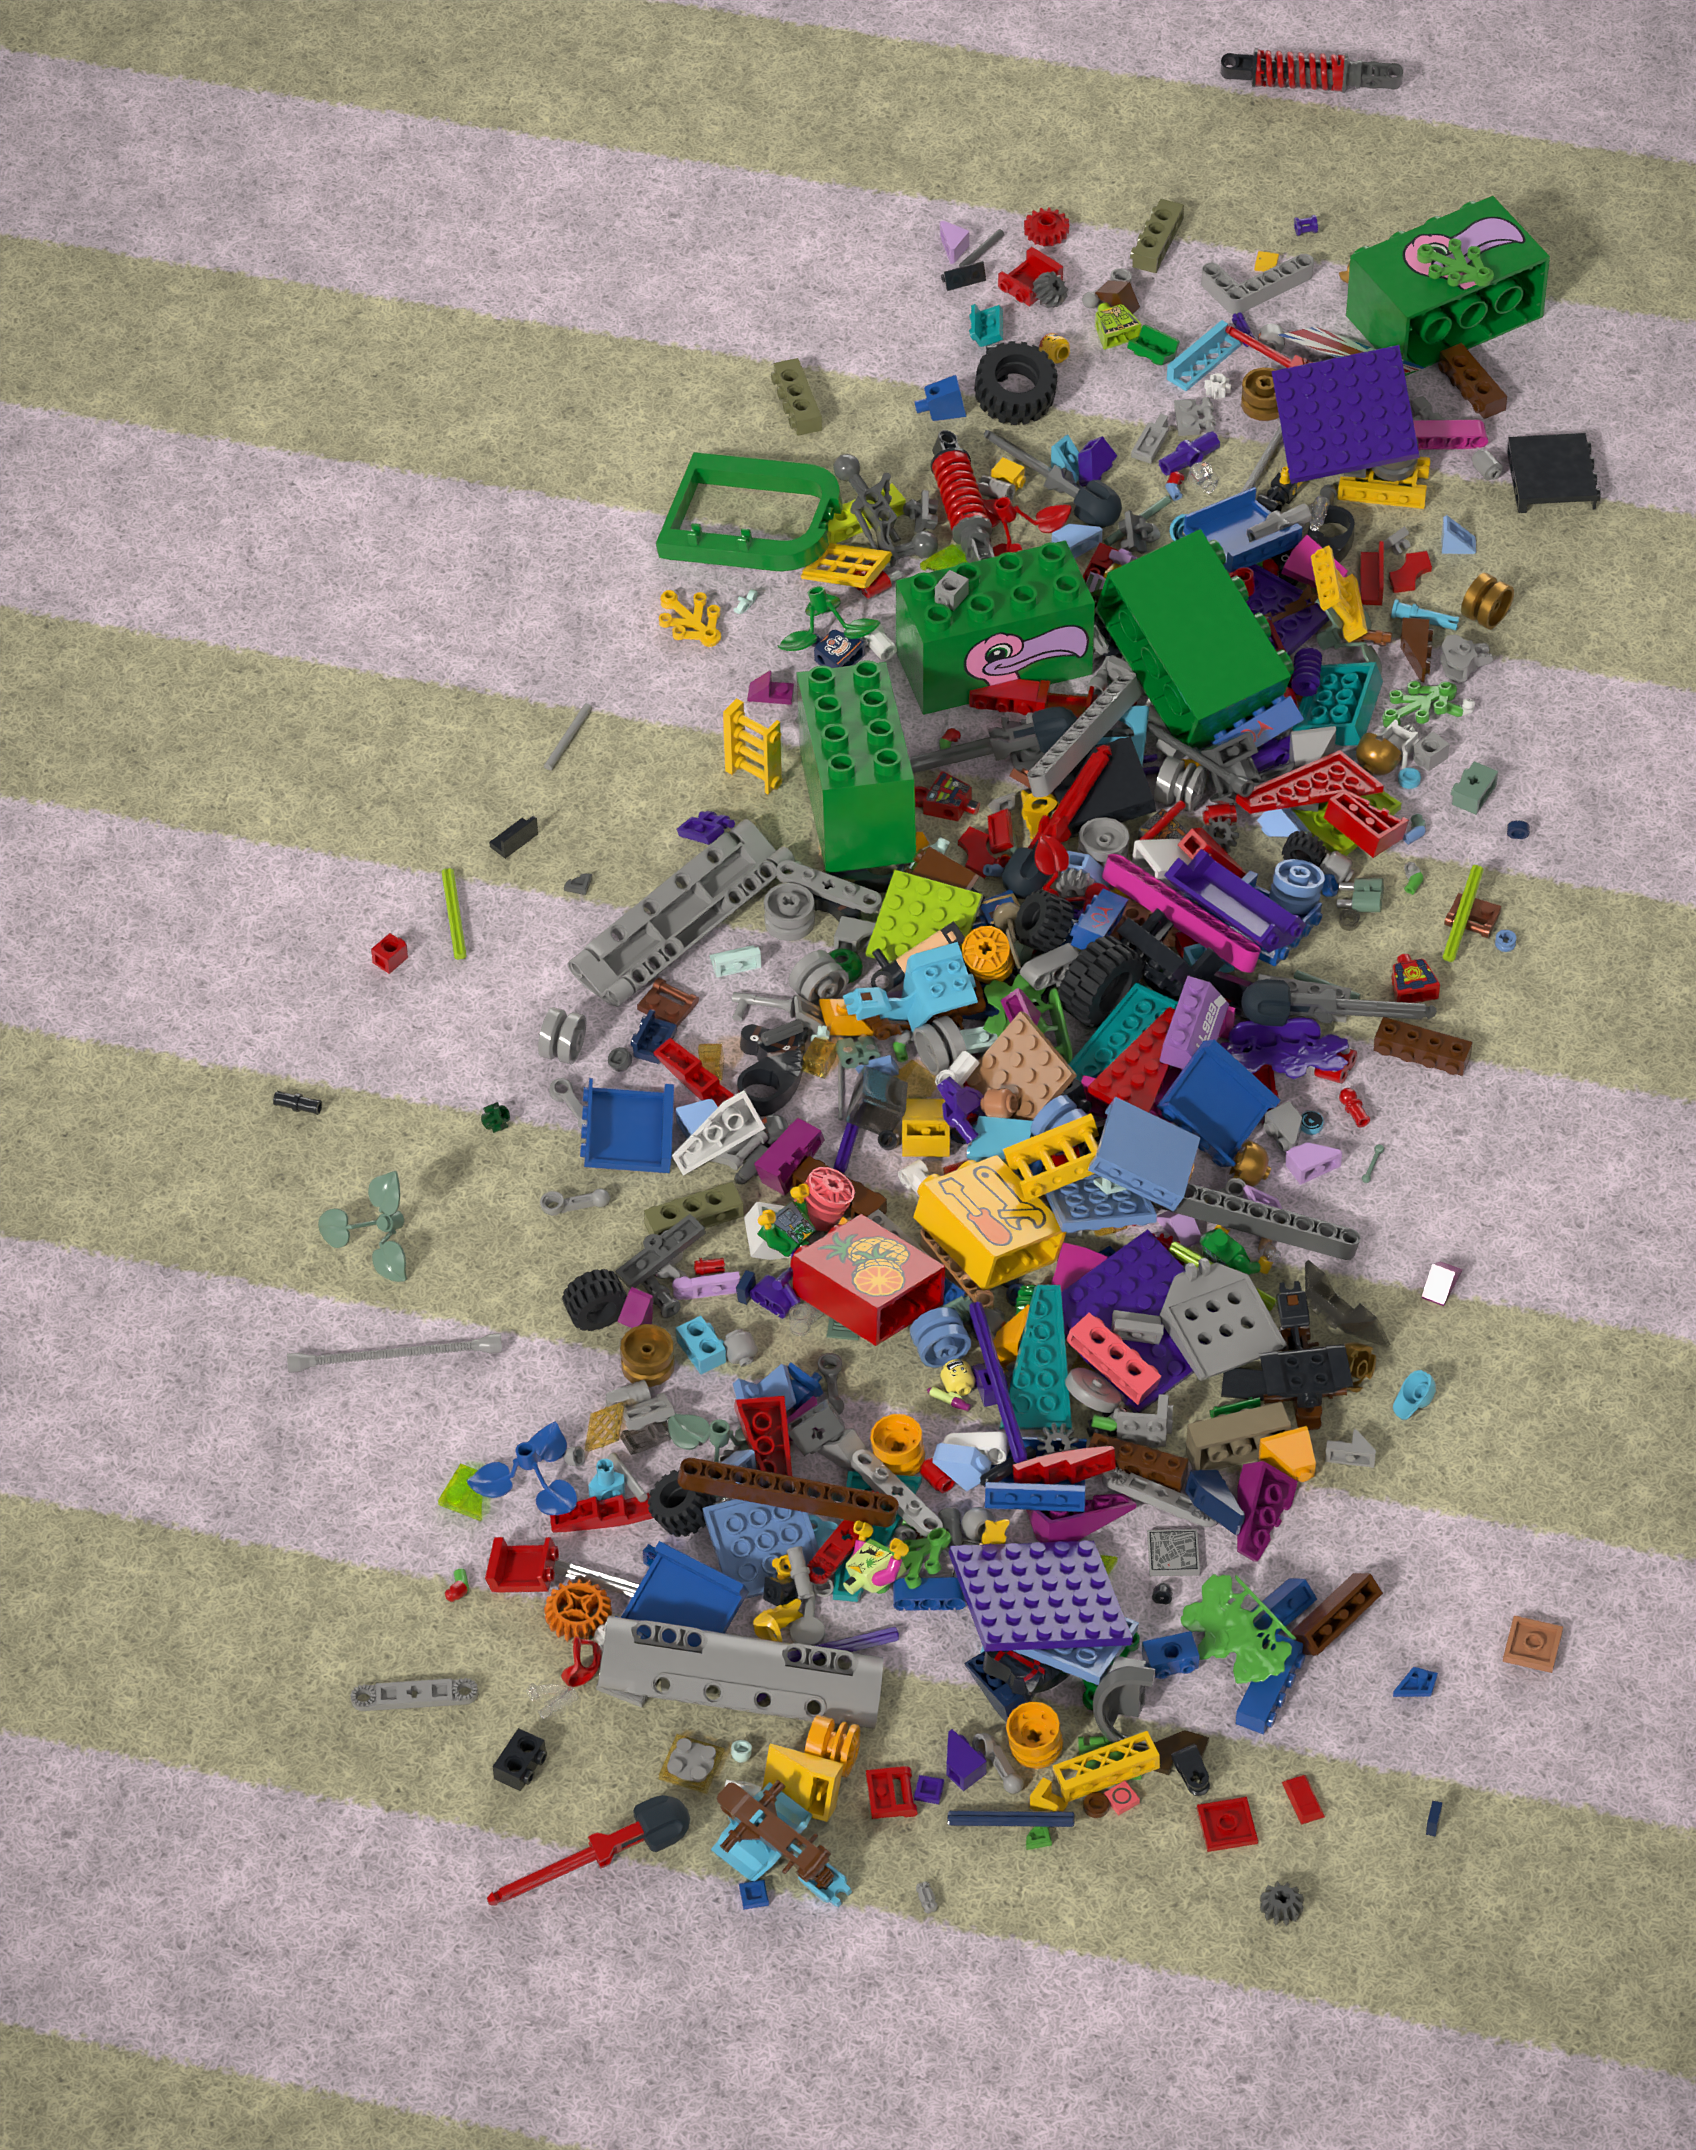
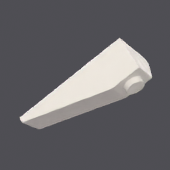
[672,1090,765,1175]

